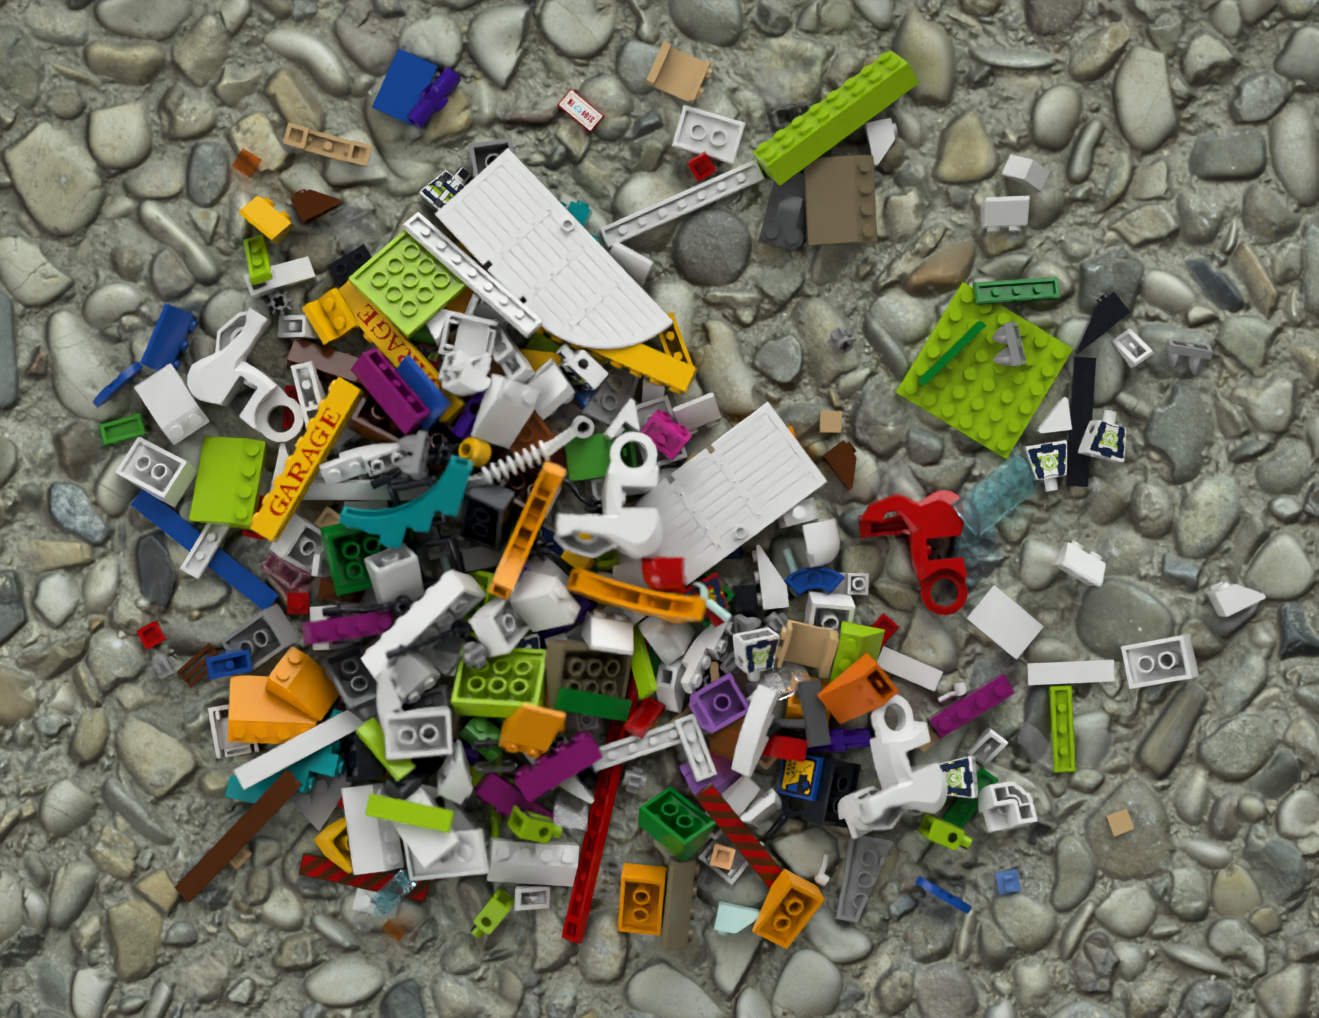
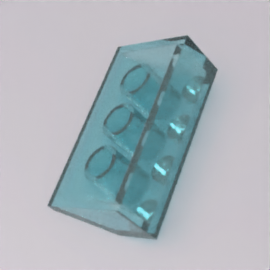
[951,451,1034,539]

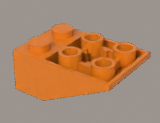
[817,653,900,724]

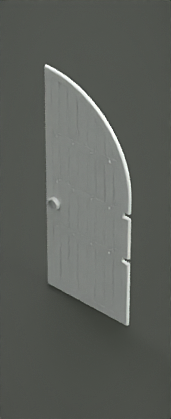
[435,148,674,349]
[613,402,827,625]

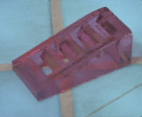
[261,550,310,592]

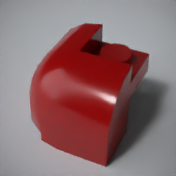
[641,557,687,593]

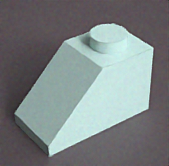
[714,901,761,936]

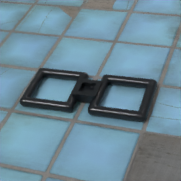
[388,476,467,589]

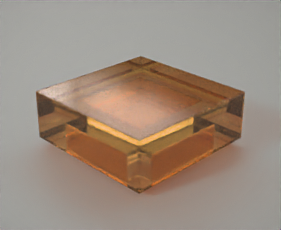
[232,148,262,178]
[382,920,406,942]

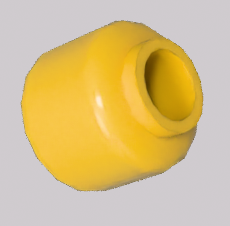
[459,437,491,467]

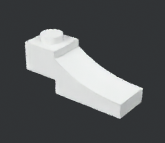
[490,318,535,384]

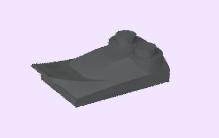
[758,173,807,253]
[321,642,379,722]

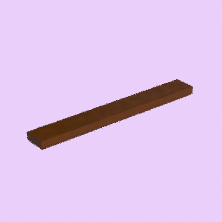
[174,770,303,903]

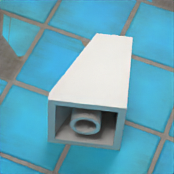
[364,543,424,611]
[509,571,581,632]

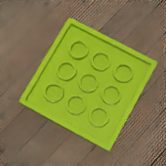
[348,230,468,339]

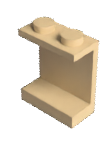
[646,41,713,104]
[775,620,839,678]

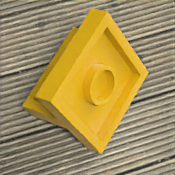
[302,288,359,345]

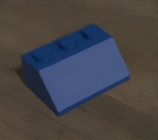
[140,303,198,371]

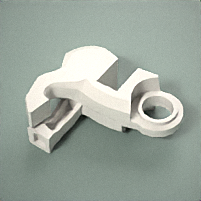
[187,307,305,442]
[554,432,663,559]
[847,695,948,831]

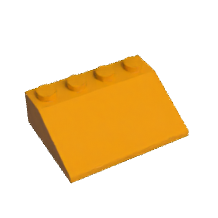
[227,675,317,744]

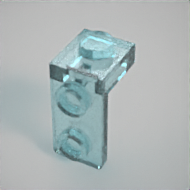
[370,868,418,916]

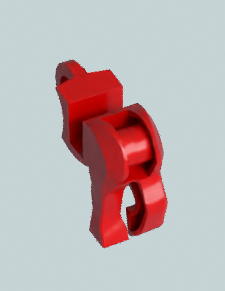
[858,490,968,615]

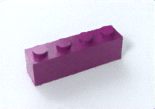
[350,348,431,435]
[302,610,394,644]
[927,673,1015,738]
[514,730,603,803]
[474,768,561,825]

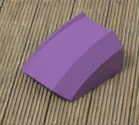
[689,672,749,733]
[679,744,741,805]

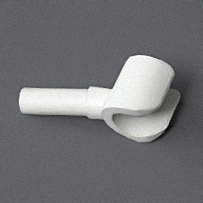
[938,682,967,703]
[815,855,830,887]

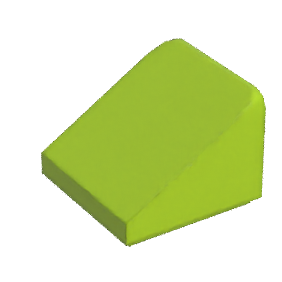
[596,550,619,571]

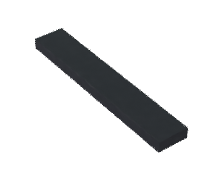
[1065,357,1096,487]

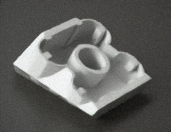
[523,358,575,420]
[740,788,782,829]

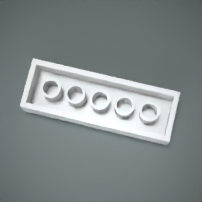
[361,570,486,678]

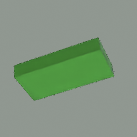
[99,413,147,446]

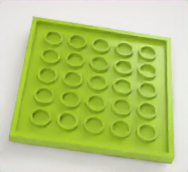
[895,282,1073,460]

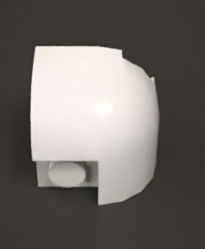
[438,349,492,396]
[802,518,840,568]
[978,782,1038,833]
[838,786,881,839]

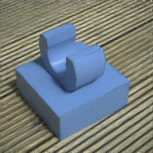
[995,868,1021,895]

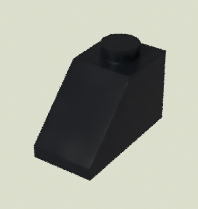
[734,584,758,618]

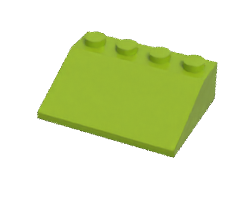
[189,436,268,530]
[451,645,547,718]

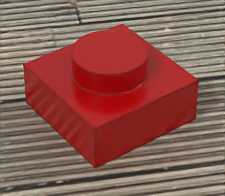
[687,151,716,182]
[287,592,310,614]
[137,620,167,650]

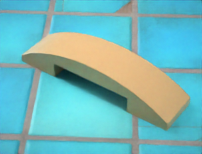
[283,122,372,167]

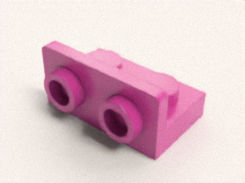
[639,409,692,461]

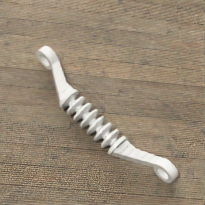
[465,415,594,490]

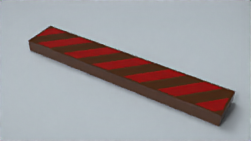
[694,782,783,889]
[298,853,430,902]

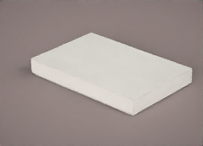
[672,105,746,165]
[966,585,1044,660]

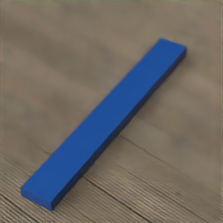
[131,490,280,610]

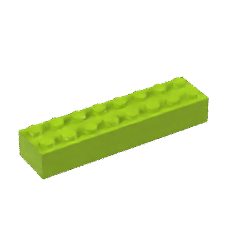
[752,50,920,186]

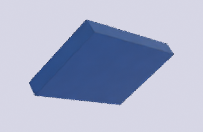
[372,48,438,126]
[396,355,451,432]

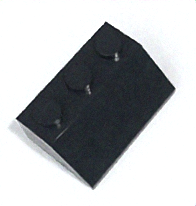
[460,484,515,552]
[801,756,861,828]

